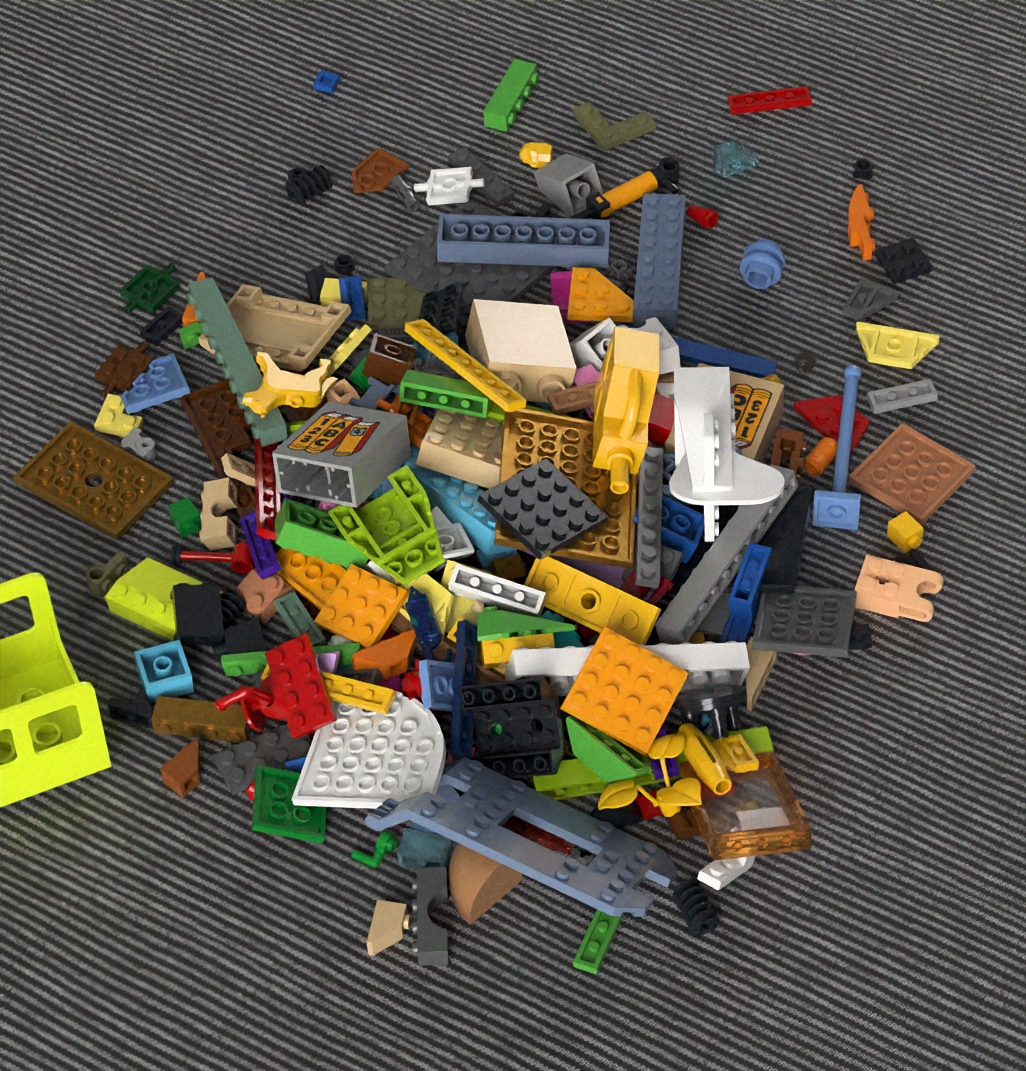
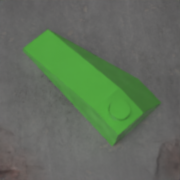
[477,606,578,641]

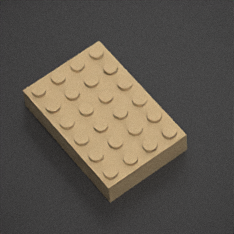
[416,409,503,489]

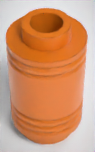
[803,437,838,476]

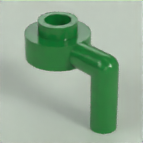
[351,828,398,868]

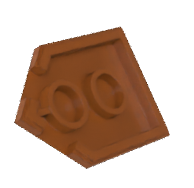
[352,148,410,194]

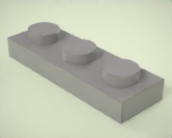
[867,379,938,414]

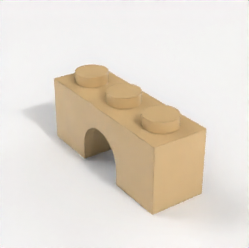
[199,477,238,551]

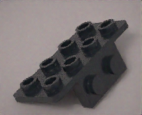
[416,283,471,343]

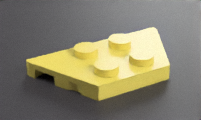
[856,321,940,369]
[327,324,372,378]
[394,573,455,645]

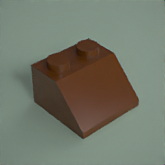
[362,333,416,387]

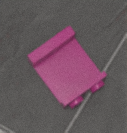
[550,271,591,324]

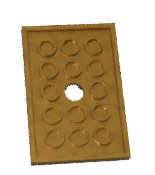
[13,421,174,540]

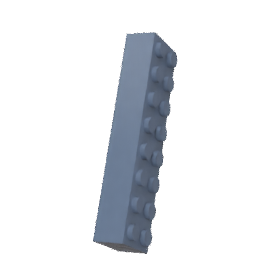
[633,193,685,329]
[437,214,610,268]

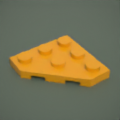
[568,267,634,323]

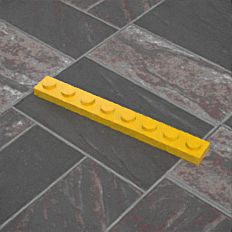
[404,319,527,412]

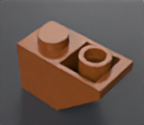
[160,739,201,798]

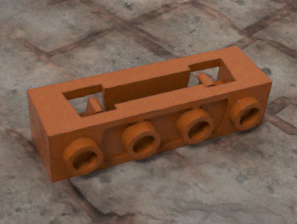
[771,429,807,485]

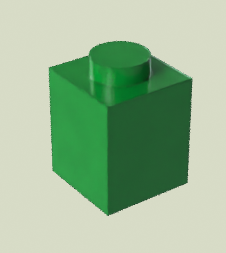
[168,497,202,538]

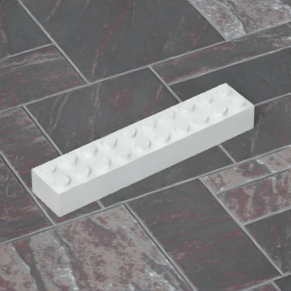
[505,641,750,696]

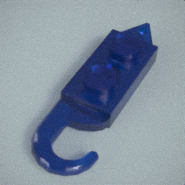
[405,586,452,662]

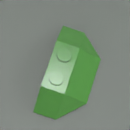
[566,715,650,782]

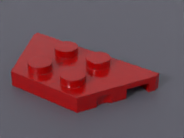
[793,395,869,459]

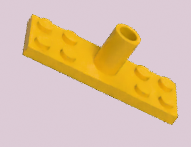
[524,556,661,645]

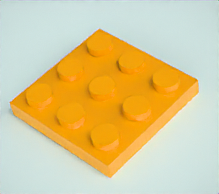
[314,564,410,649]

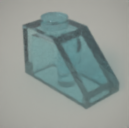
[713,140,760,178]

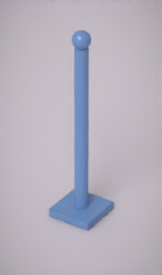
[813,365,861,530]

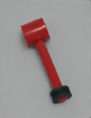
[170,542,254,574]

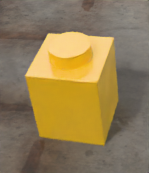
[887,511,924,553]

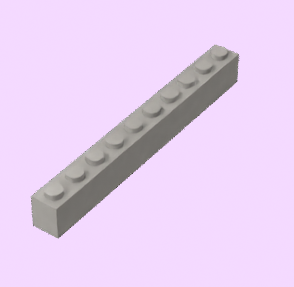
[655,464,798,645]

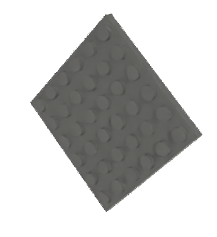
[385,200,557,308]

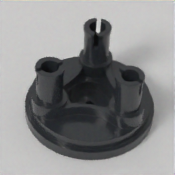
[675,685,747,739]

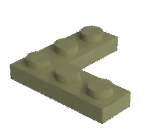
[572,102,656,151]

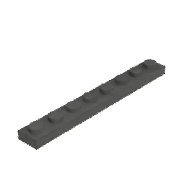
[635,446,663,588]

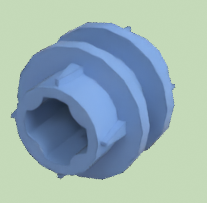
[740,239,785,289]

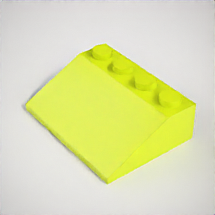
[105,557,222,647]

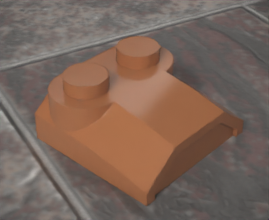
[235,568,295,625]

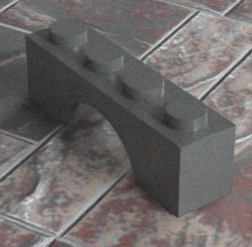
[412,867,449,966]

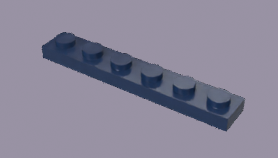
[449,620,478,760]

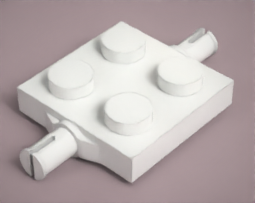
[414,167,485,205]

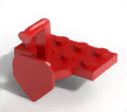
[215,633,337,740]

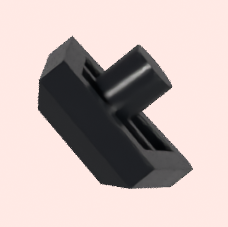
[305,264,330,304]

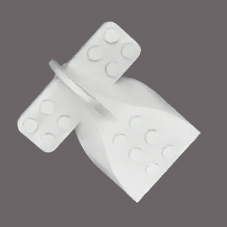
[669,367,785,542]

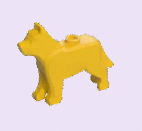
[242,352,337,418]

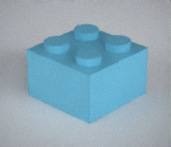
[134,640,194,704]

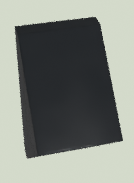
[590,799,644,829]

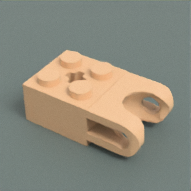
[854,555,944,622]

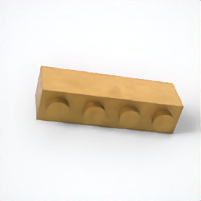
[151,696,251,743]

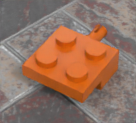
[375,392,433,448]

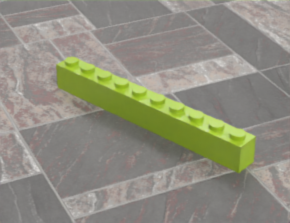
[531,726,774,800]

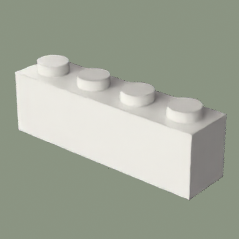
[449,563,546,618]

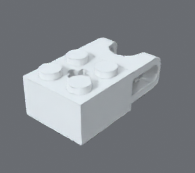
[613,317,681,375]

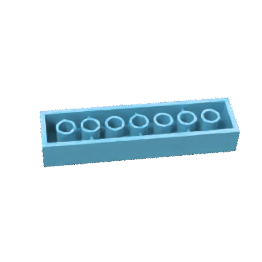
[400,445,516,556]

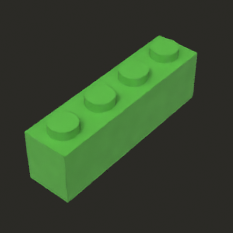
[483,59,539,132]
[399,370,493,418]

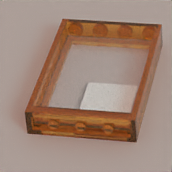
[679,752,812,861]

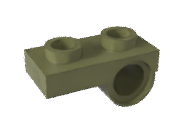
[85,551,129,599]

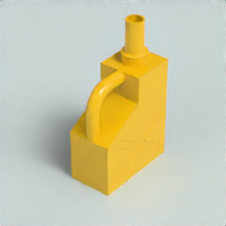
[592,326,659,494]

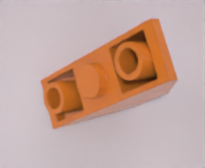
[352,629,417,680]

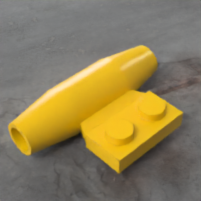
[677,723,759,795]

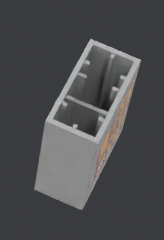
[272,401,411,508]

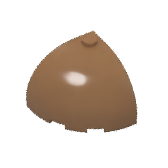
[448,843,523,925]

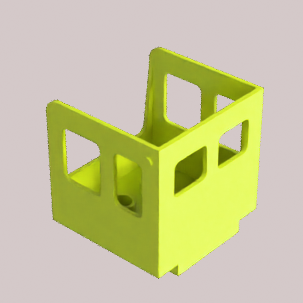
[0,572,111,807]

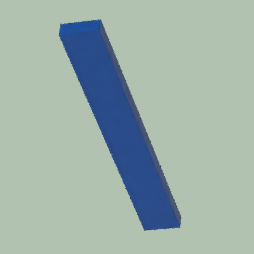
[614,323,777,379]

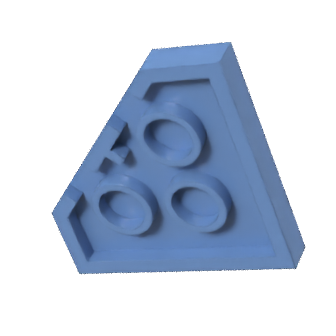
[121,353,190,414]

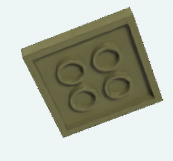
[368,277,427,331]

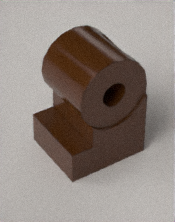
[668,805,709,841]

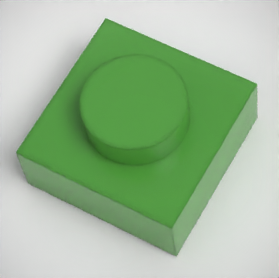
[179,321,203,349]

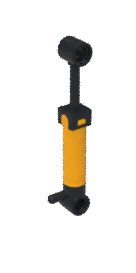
[570,157,679,220]

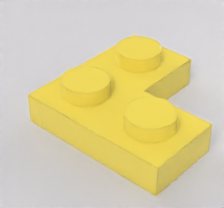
[94,394,144,437]

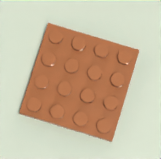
[848,423,976,525]

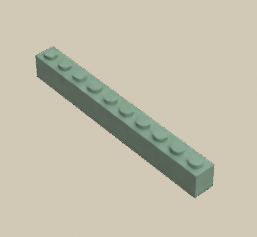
[186,277,287,447]

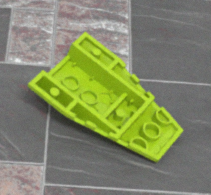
[328,465,445,586]

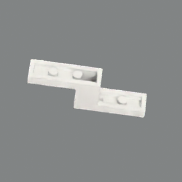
[697,808,767,890]

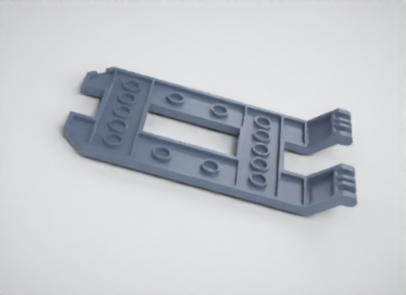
[365,757,678,917]

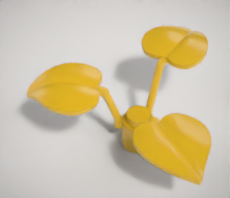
[598,733,702,817]

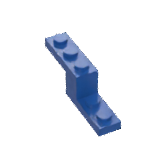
[720,543,772,643]

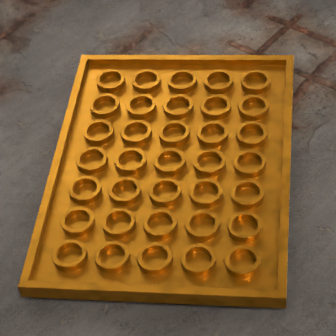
[494,409,637,569]

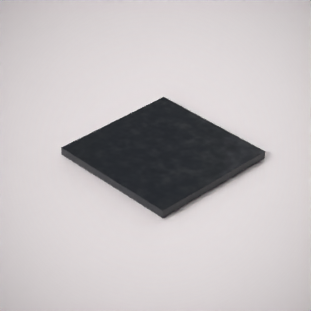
[666,485,814,594]

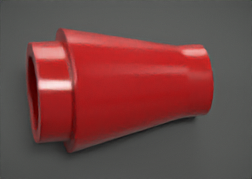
[687,205,719,229]

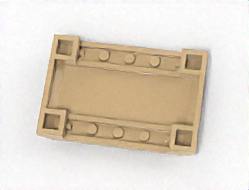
[198,284,352,372]

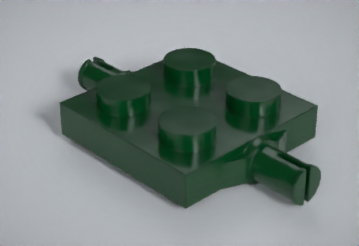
[120,263,180,314]

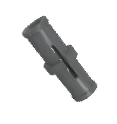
[391,175,420,211]

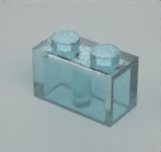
[397,828,453,870]

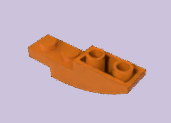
[848,184,875,261]

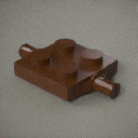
[95,341,155,397]

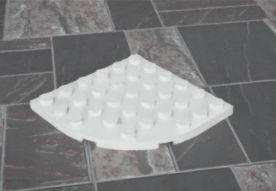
[292,691,446,809]

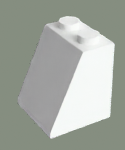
[570,317,616,371]

